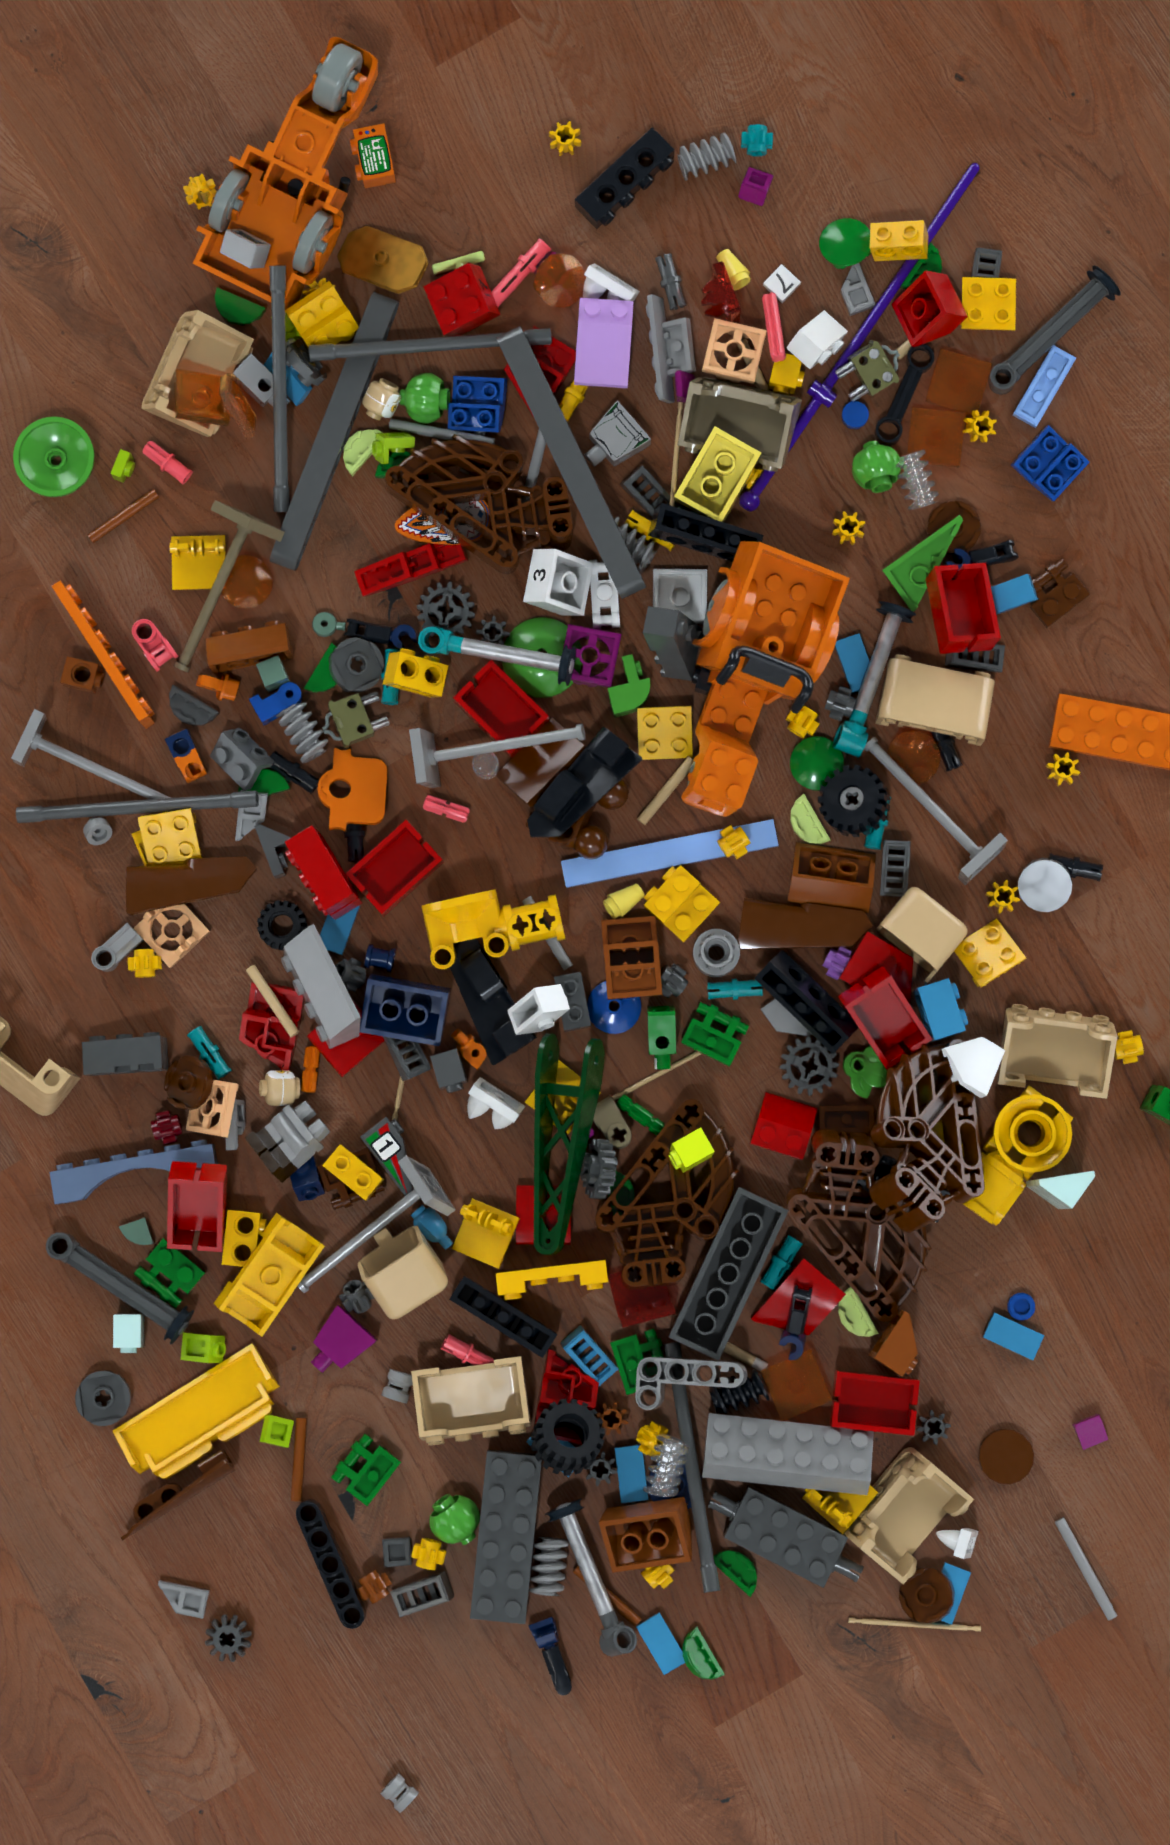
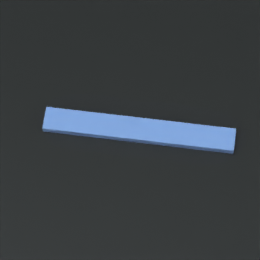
[561,819,779,888]

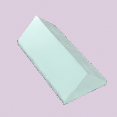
[1026,1171,1095,1209]

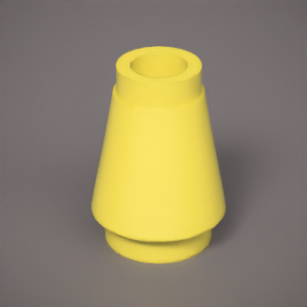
[716,249,751,291]
[603,883,645,919]

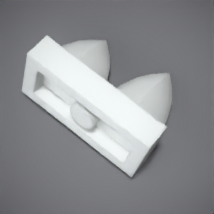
[583,263,640,301]
[467,1077,526,1129]
[936,1528,979,1559]

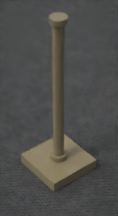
[173,500,285,672]

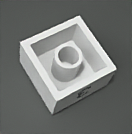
[523,549,594,616]

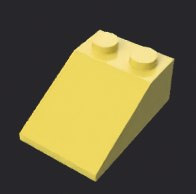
[674,426,762,522]

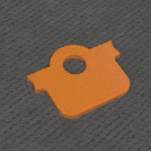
[317,748,387,831]

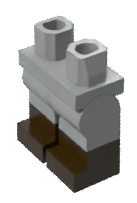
[245,1101,330,1183]

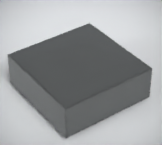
[382,1537,412,1567]

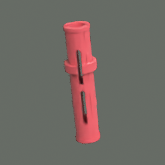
[491,238,551,308]

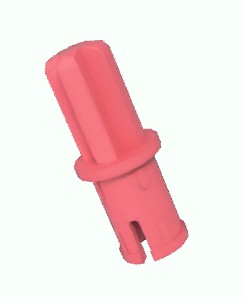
[142,441,193,485]
[440,1334,494,1365]

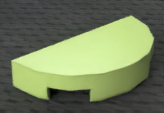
[343,429,383,477]
[790,794,831,844]
[838,1287,879,1337]

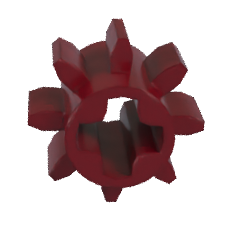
[151,1110,183,1145]

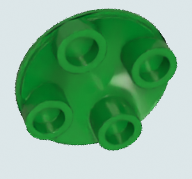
[819,218,871,269]
[790,736,844,791]

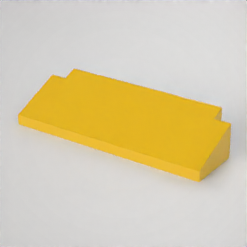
[113,1343,280,1479]

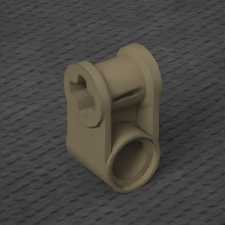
[593,1095,632,1149]

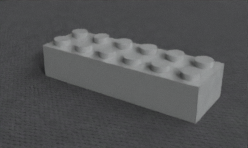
[702,1413,874,1495]

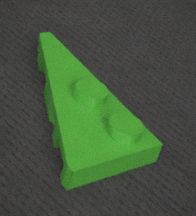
[882,515,963,612]

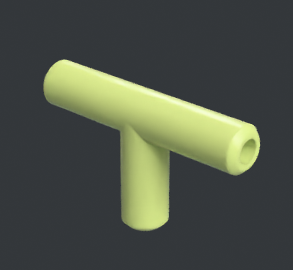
[432,251,485,275]

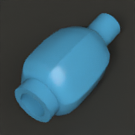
[410,1204,453,1250]

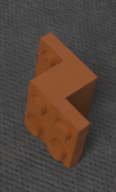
[601,916,662,1000]

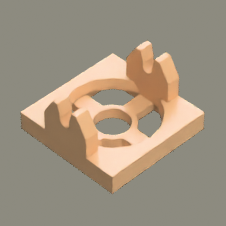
[702,318,767,384]
[133,904,210,968]
[186,1080,239,1138]

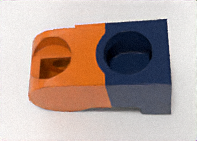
[165,729,207,784]

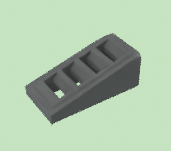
[971,247,1003,278]
[620,465,678,518]
[945,644,1005,673]
[880,840,911,897]
[383,1037,431,1081]
[390,1571,454,1617]

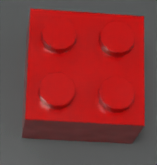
[423,263,501,337]

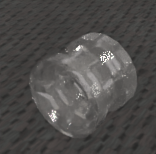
[472,752,499,780]

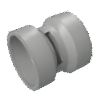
[381,1369,413,1404]
[380,1773,419,1813]

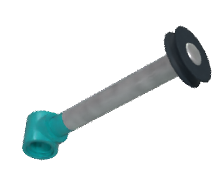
[832,601,916,757]
[418,627,576,686]

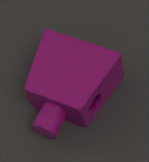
[311,1305,377,1373]

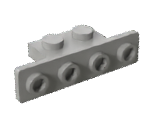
[646,294,696,404]

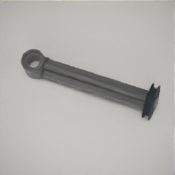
[988,265,1121,395]
[46,1233,194,1345]

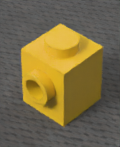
[768,354,805,395]

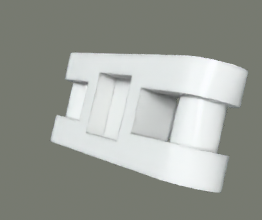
[589,560,620,629]

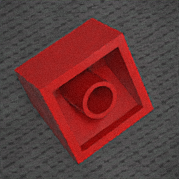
[891,270,968,347]
[749,1092,818,1161]

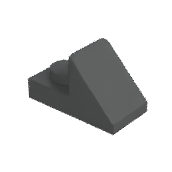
[254,824,291,879]

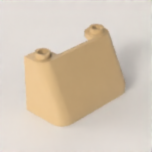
[142,310,254,437]
[875,654,995,746]
[844,1447,974,1585]

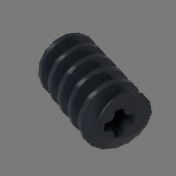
[709,1369,770,1414]

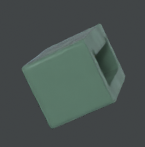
[256,655,290,693]

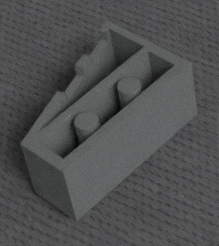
[643,606,704,681]
[82,1032,169,1076]

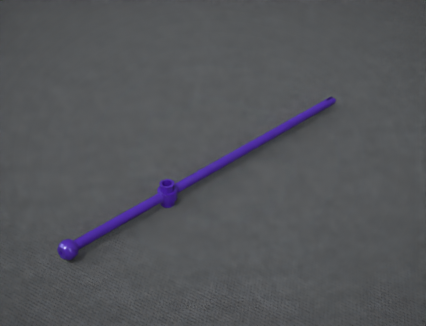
[739,163,980,512]

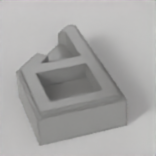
[840,263,875,316]
[235,790,268,841]
[760,999,812,1037]
[226,1099,245,1150]
[158,1580,210,1619]

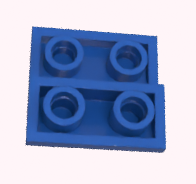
[448,376,507,432]
[1011,425,1089,502]

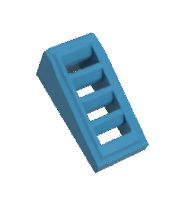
[560,1325,618,1387]

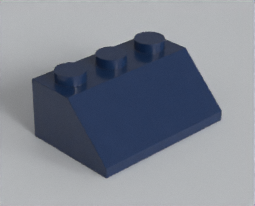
[360,974,451,1046]

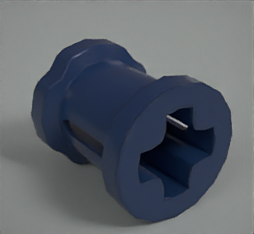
[364,944,396,973]

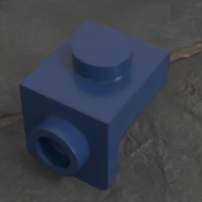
[290,1156,325,1201]

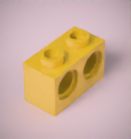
[870,220,928,261]
[383,648,449,698]
[323,1144,385,1201]
[222,1210,267,1267]

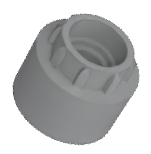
[693,929,740,977]

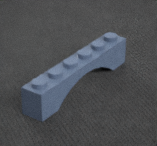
[49,1140,218,1205]

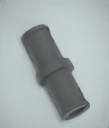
[655,253,687,310]

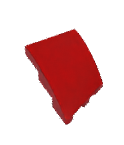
[504,326,576,417]
[839,931,914,1004]
[239,981,305,1071]
[751,1258,846,1335]
[533,1349,599,1445]

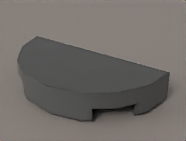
[169,685,220,726]

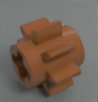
[596,1401,628,1436]
[356,1569,392,1604]

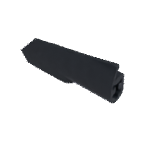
[527,726,642,837]
[448,938,537,1065]

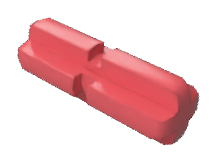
[423,795,470,823]

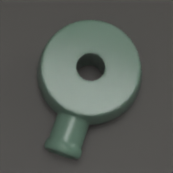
[312,612,346,637]

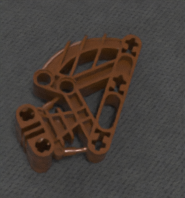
[385,434,573,574]
[869,1039,985,1233]
[595,1099,739,1290]
[786,1129,932,1322]

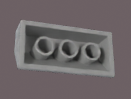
[281,924,361,1049]

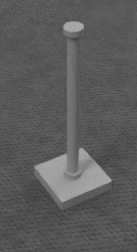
[11,709,171,799]
[409,723,585,788]
[864,737,1008,885]
[298,1155,456,1293]

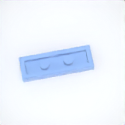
[1013,345,1076,428]

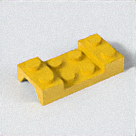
[214,1212,325,1337]
[495,1260,608,1300]

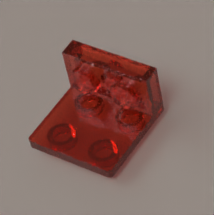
[608,1269,676,1328]

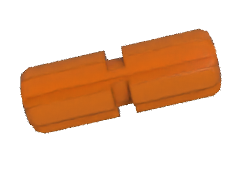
[301,1046,320,1093]

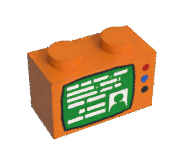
[349,123,396,188]

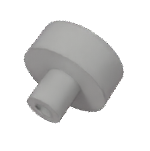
[83,817,112,845]

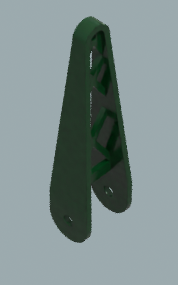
[534,1033,605,1255]

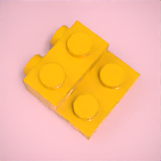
[285,281,359,349]
[644,865,720,943]

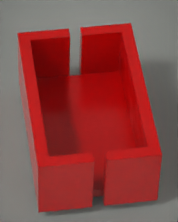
[925,563,1001,654]
[453,660,549,759]
[346,820,444,917]
[285,825,363,920]
[837,966,933,1070]
[167,1161,227,1252]
[830,1370,920,1436]

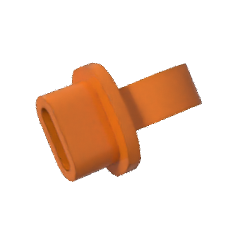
[196,673,240,701]
[451,1029,487,1069]

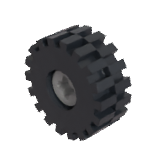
[818,765,890,837]

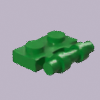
[681,1002,750,1067]
[134,1238,206,1309]
[610,1328,663,1395]
[331,1433,401,1506]

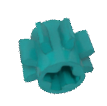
[741,124,773,157]

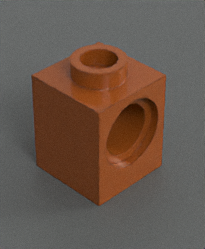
[60,656,104,694]

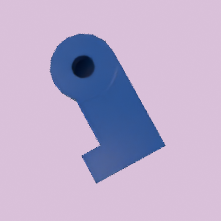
[249,682,302,726]

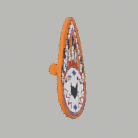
[395,500,490,545]

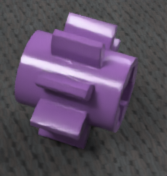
[822,947,852,980]

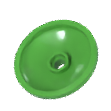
[13,417,95,497]
[502,617,583,698]

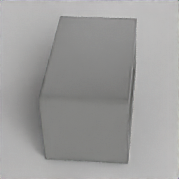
[220,228,271,269]

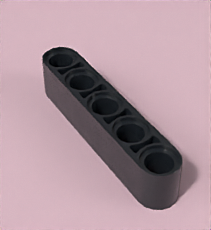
[296,1499,366,1629]

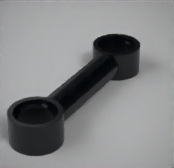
[875,344,934,446]

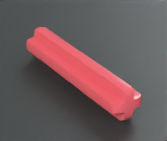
[762,292,786,362]

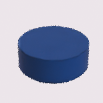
[841,401,869,430]
[1007,1293,1035,1320]

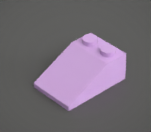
[574,298,633,389]

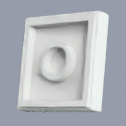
[653,569,707,624]

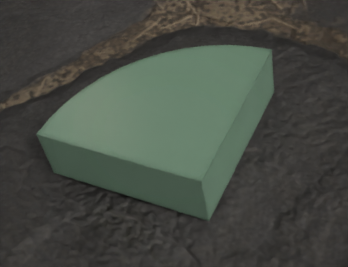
[119,1218,155,1245]

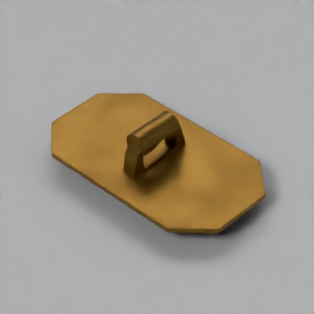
[337,226,429,294]

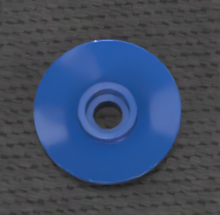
[587,981,641,1034]

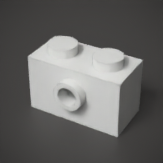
[786,310,848,369]
[507,984,570,1035]

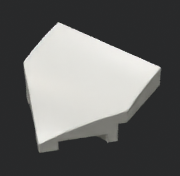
[942,1037,1005,1098]

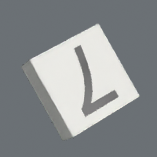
[763,264,801,303]

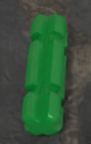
[616,1094,665,1135]

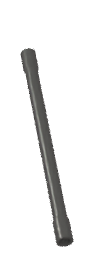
[269,265,290,512]
[309,328,552,362]
[16,791,259,823]
[664,1342,720,1593]

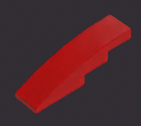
[354,543,469,597]

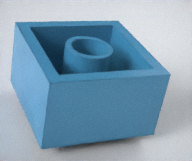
[913,978,968,1043]

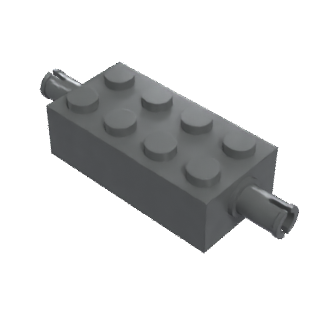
[707,1485,864,1588]

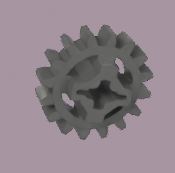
[417,582,475,638]
[779,1036,839,1096]
[580,1139,618,1199]

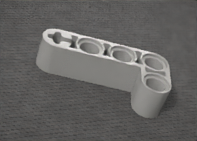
[635,1357,748,1410]

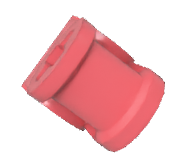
[132,619,179,672]

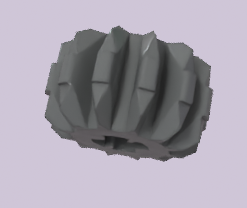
[205,1614,252,1662]

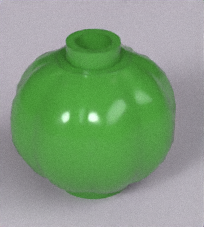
[400,373,450,423]
[852,441,902,493]
[429,1494,480,1545]

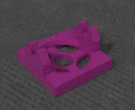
[563,624,621,688]

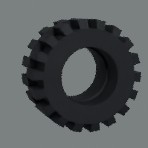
[531,1399,605,1476]

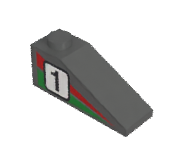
[360,1117,414,1196]

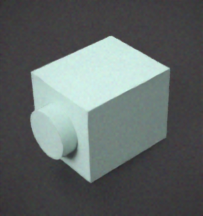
[113,1314,144,1353]

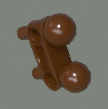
[526,780,629,860]

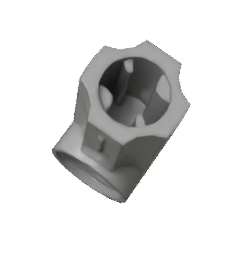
[91,923,143,972]

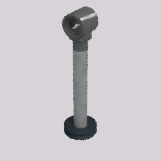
[545,1499,637,1657]

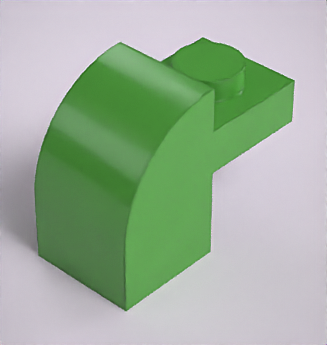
[608,654,650,718]

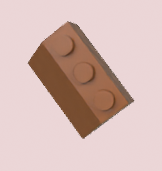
[206,620,294,674]
[788,842,876,913]
[869,1309,918,1377]
[599,1497,692,1573]

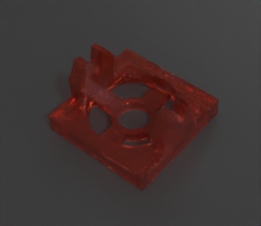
[701,261,741,324]

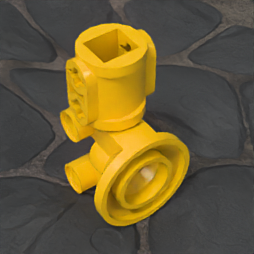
[421,889,566,969]
[962,1085,1073,1226]

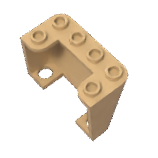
[997,1004,1118,1099]
[0,1016,81,1116]
[411,1356,531,1446]

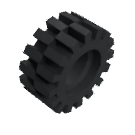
[257,900,308,951]

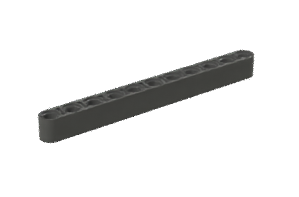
[270,292,399,571]
[496,326,646,599]

